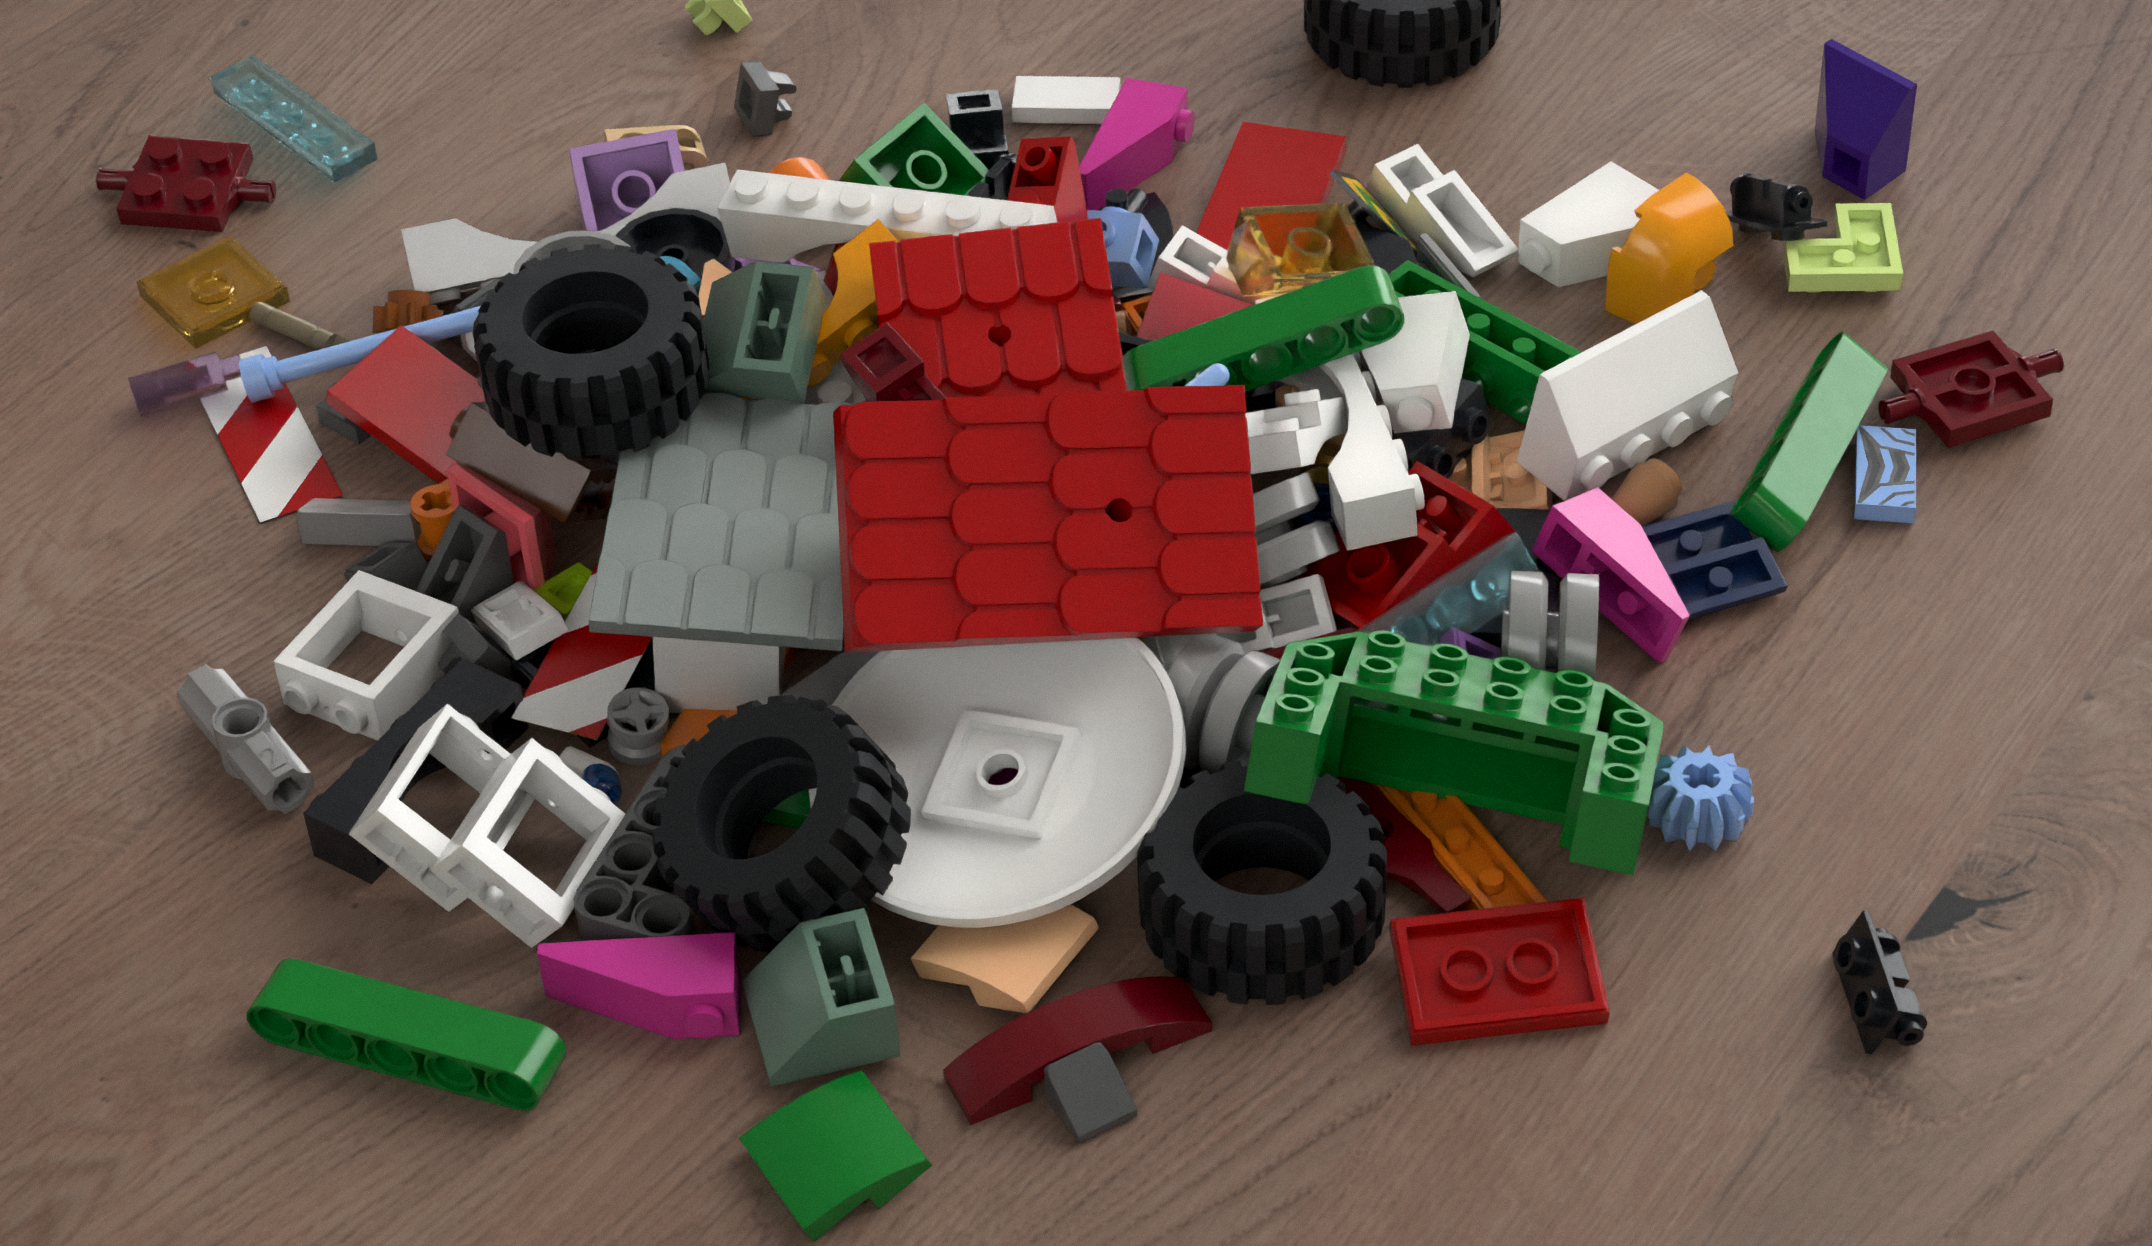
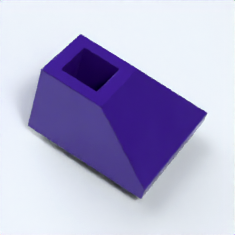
[1815,39,1917,200]

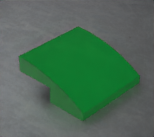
[739,1070,933,1241]

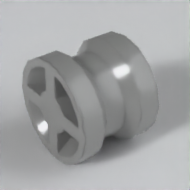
[607,688,669,766]

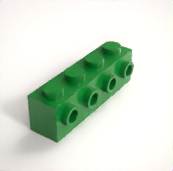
[1388,260,1581,424]

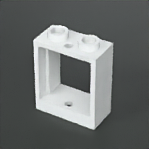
[273,570,459,741]
[349,704,535,912]
[432,738,625,948]

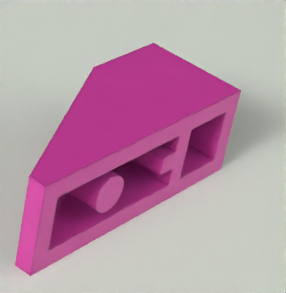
[1079,78,1195,210]
[1531,487,1690,664]
[537,932,741,1039]

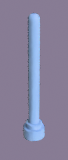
[239,306,481,403]

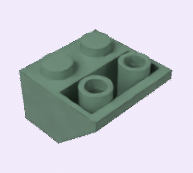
[703,261,827,404]
[742,908,901,1087]

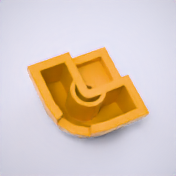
[1605,172,1734,323]

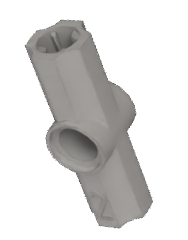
[177,664,315,814]

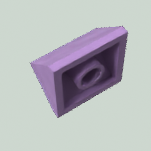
[569,129,685,231]

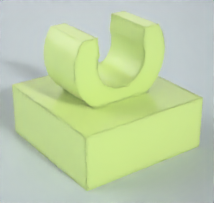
[685,0,753,35]

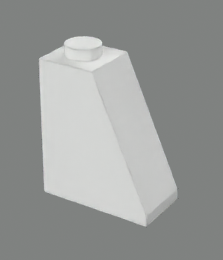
[1518,162,1659,288]
[1359,291,1470,433]

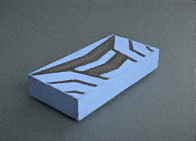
[1854,425,1916,523]

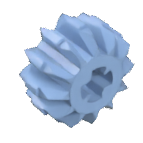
[1647,745,1754,852]

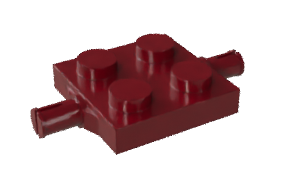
[96,135,276,232]
[1878,330,2064,448]

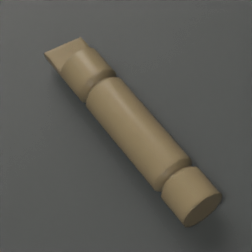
[250,301,350,350]

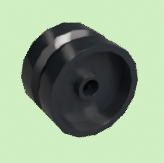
[616,208,735,279]

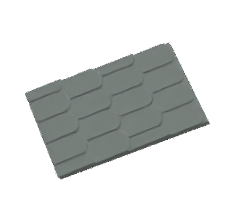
[589,393,853,713]

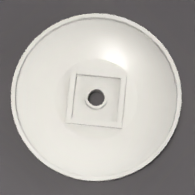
[809,637,1186,928]

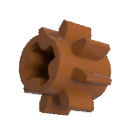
[373,290,443,344]

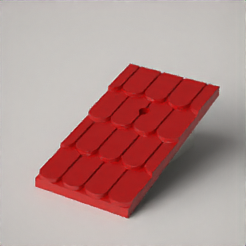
[869,218,1127,397]
[833,385,1263,653]

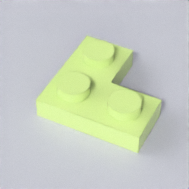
[1783,203,1903,293]

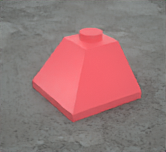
[446,463,555,589]

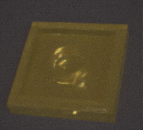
[137,236,290,349]

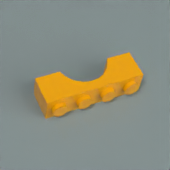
[740,219,899,400]

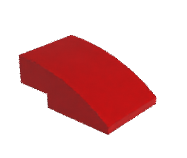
[1298,461,1515,634]

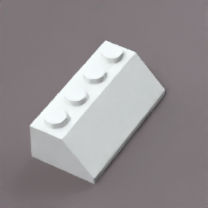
[1517,290,1738,501]

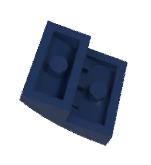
[1642,501,1788,620]

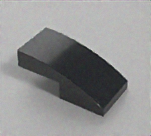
[946,89,1009,170]

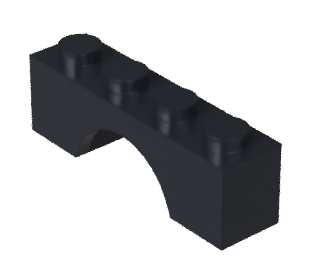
[303,658,529,884]

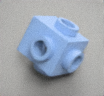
[1087,206,1159,290]

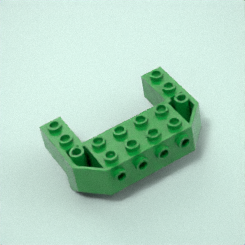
[1244,631,1664,876]

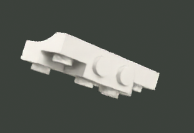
[1245,389,1348,474]

